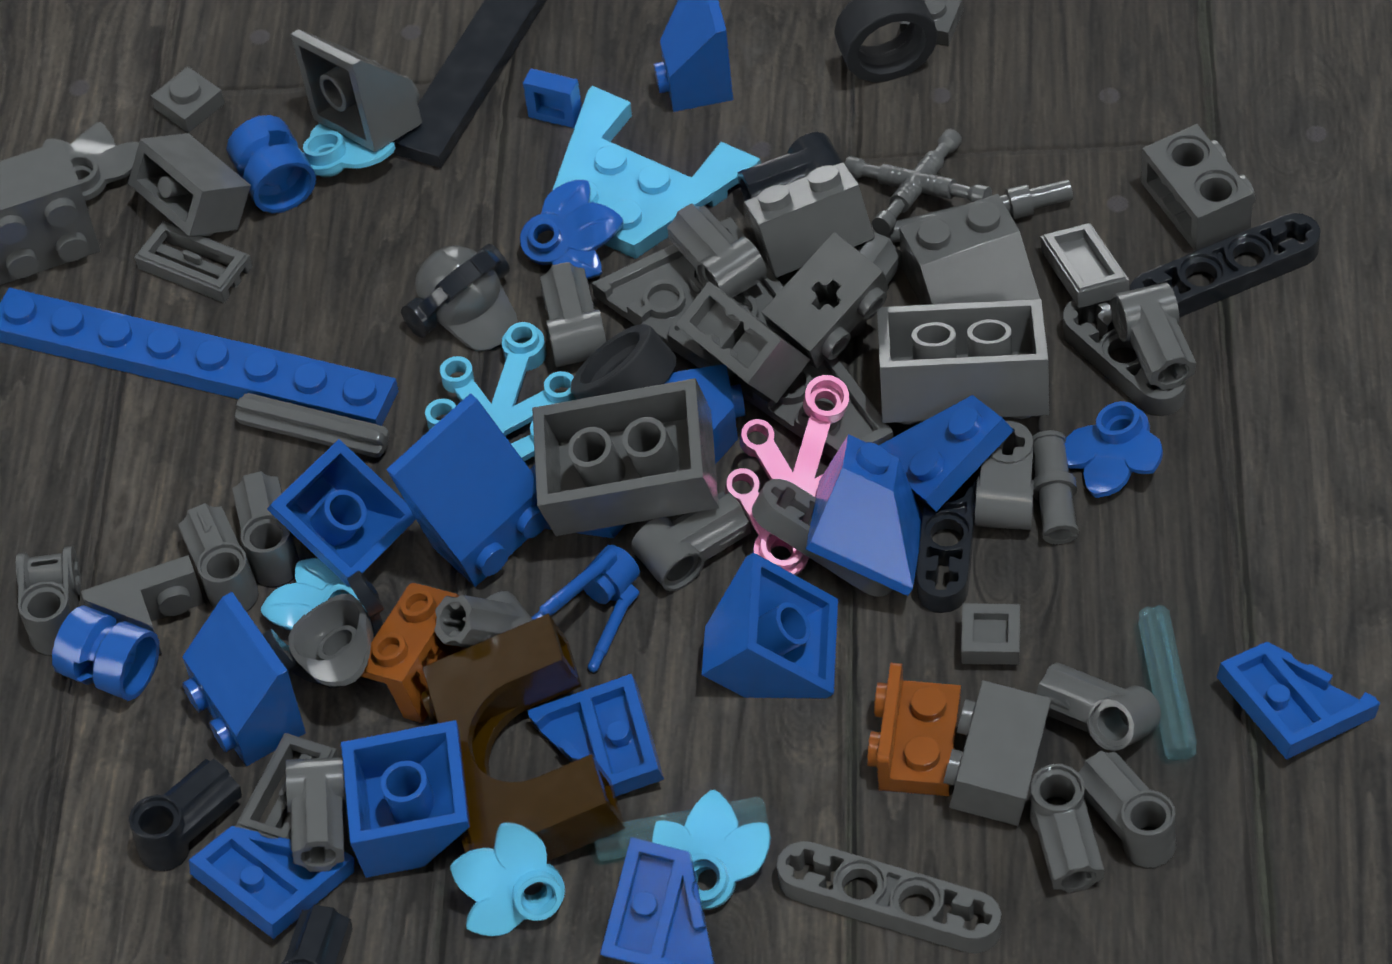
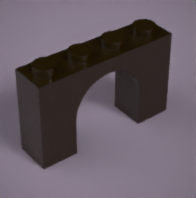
[422,613,626,862]

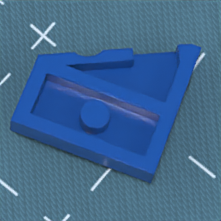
[879,395,1014,512]
[1216,642,1380,759]
[527,674,664,796]
[189,826,354,939]
[600,837,714,964]

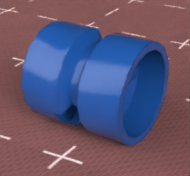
[226,115,316,213]
[52,605,160,701]

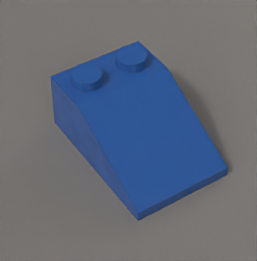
[386,393,548,587]

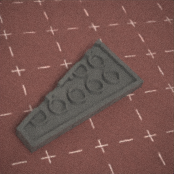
[592,217,893,459]

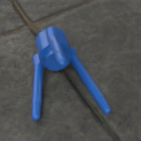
[531,545,640,673]

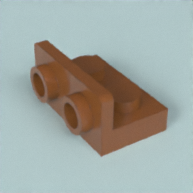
[361,583,466,723]
[868,663,961,796]

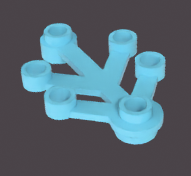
[425,322,577,461]

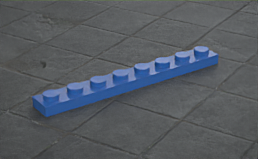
[0,288,399,426]

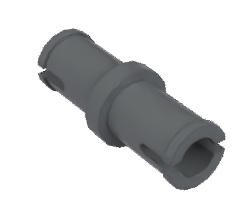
[1032,430,1079,544]

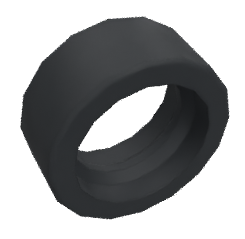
[834,0,938,82]
[570,323,676,399]

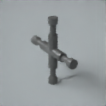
[845,129,992,235]

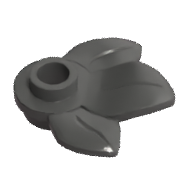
[42,122,139,201]

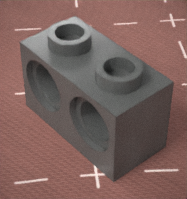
[1141,124,1256,252]
[675,281,810,403]

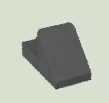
[81,555,205,655]

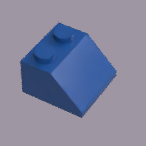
[182,592,306,767]
[341,720,470,878]

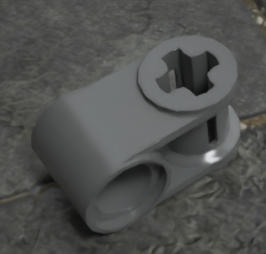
[975,421,1034,530]
[16,546,81,655]

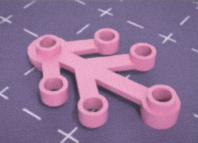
[725,375,849,575]

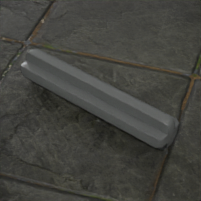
[235,393,390,458]

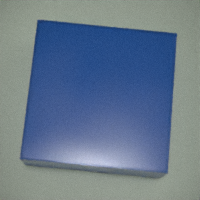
[523,68,582,128]

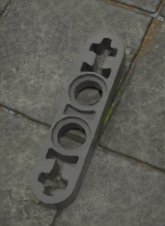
[777,841,1002,954]

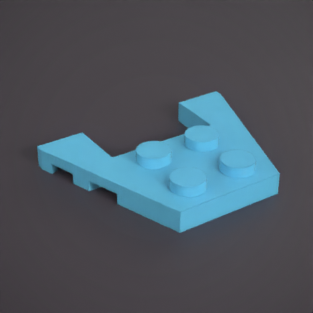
[552,86,761,259]

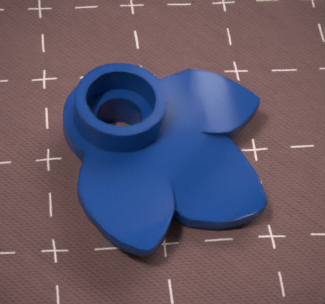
[520,180,624,279]
[1065,401,1163,498]

